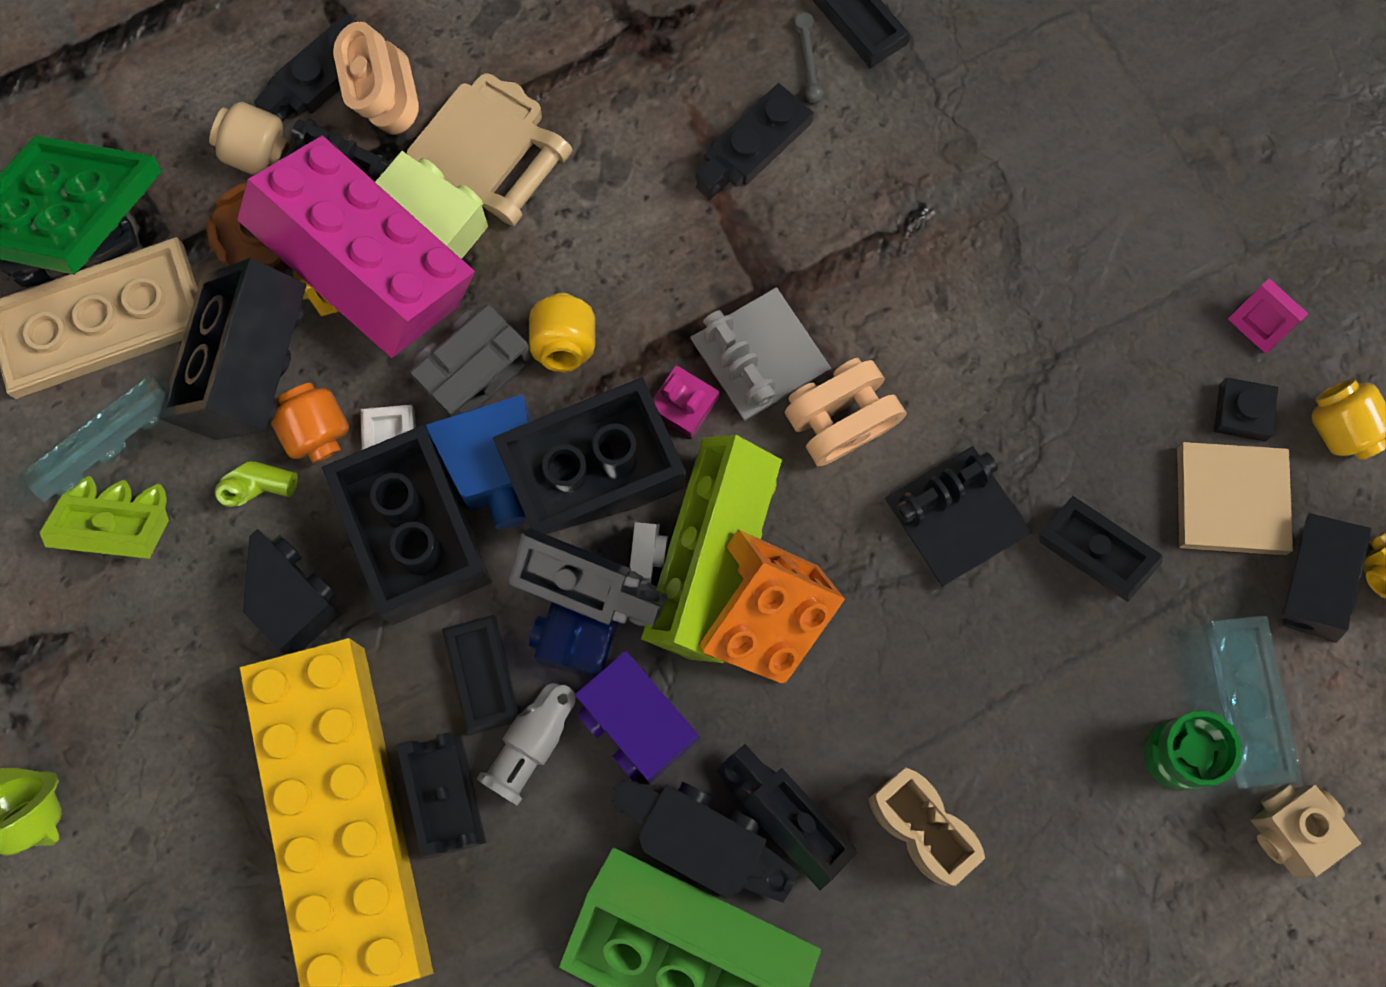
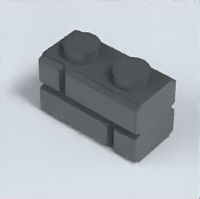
[409,304,534,418]

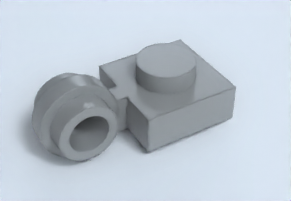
[629,522,668,626]

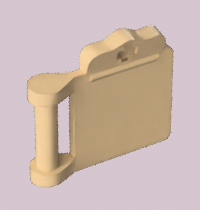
[407,74,572,227]

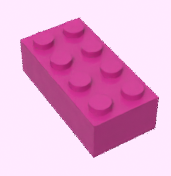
[238,135,475,358]

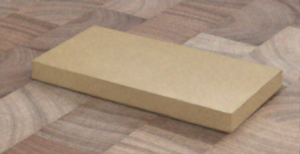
[0,237,198,399]

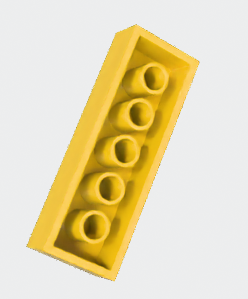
[240,638,434,987]

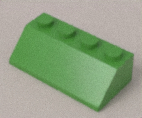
[559,847,821,987]

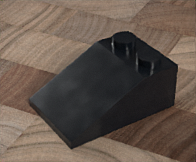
[492,377,686,534]

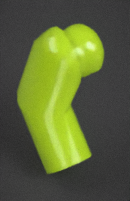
[215,461,298,507]

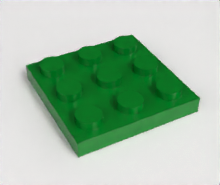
[0,135,162,275]

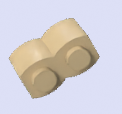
[868,768,985,886]

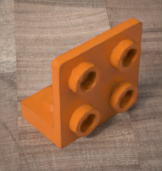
[700,529,845,683]

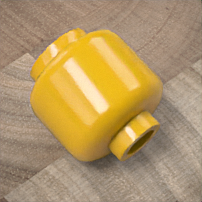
[528,293,595,372]
[1311,378,1386,460]

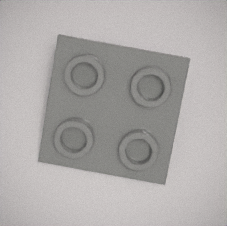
[690,287,832,421]

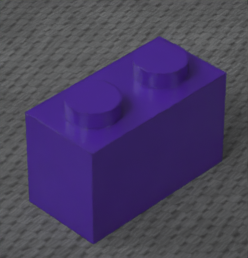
[575,651,699,784]

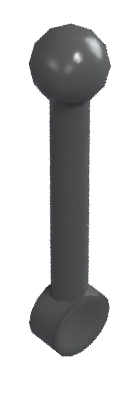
[794,12,823,104]

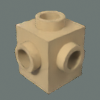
[1250,783,1361,877]

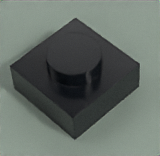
[1214,377,1278,442]

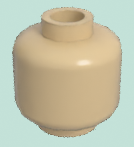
[209,102,290,176]

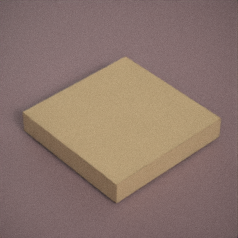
[1177,442,1293,555]

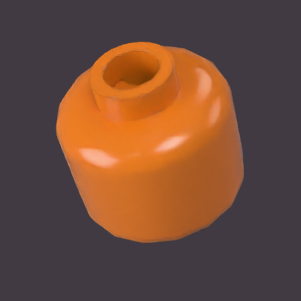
[270,383,349,464]

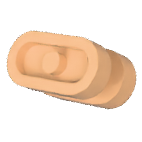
[333,21,419,135]
[784,358,907,466]

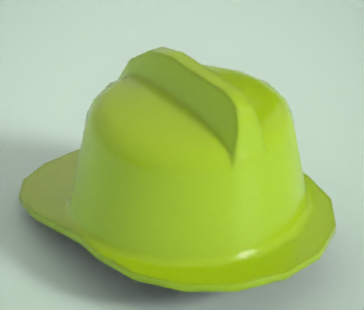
[0,768,62,856]

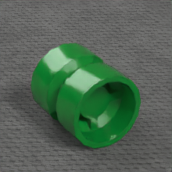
[1143,711,1242,790]

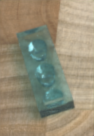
[24,373,167,502]
[1206,615,1302,789]

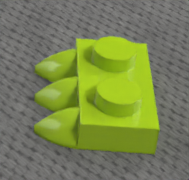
[40,476,169,559]

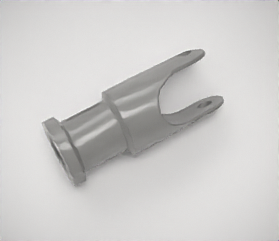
[476,683,576,806]

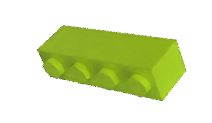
[641,435,782,663]

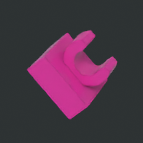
[1228,278,1309,354]
[653,365,719,439]

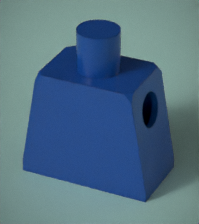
[426,394,532,529]

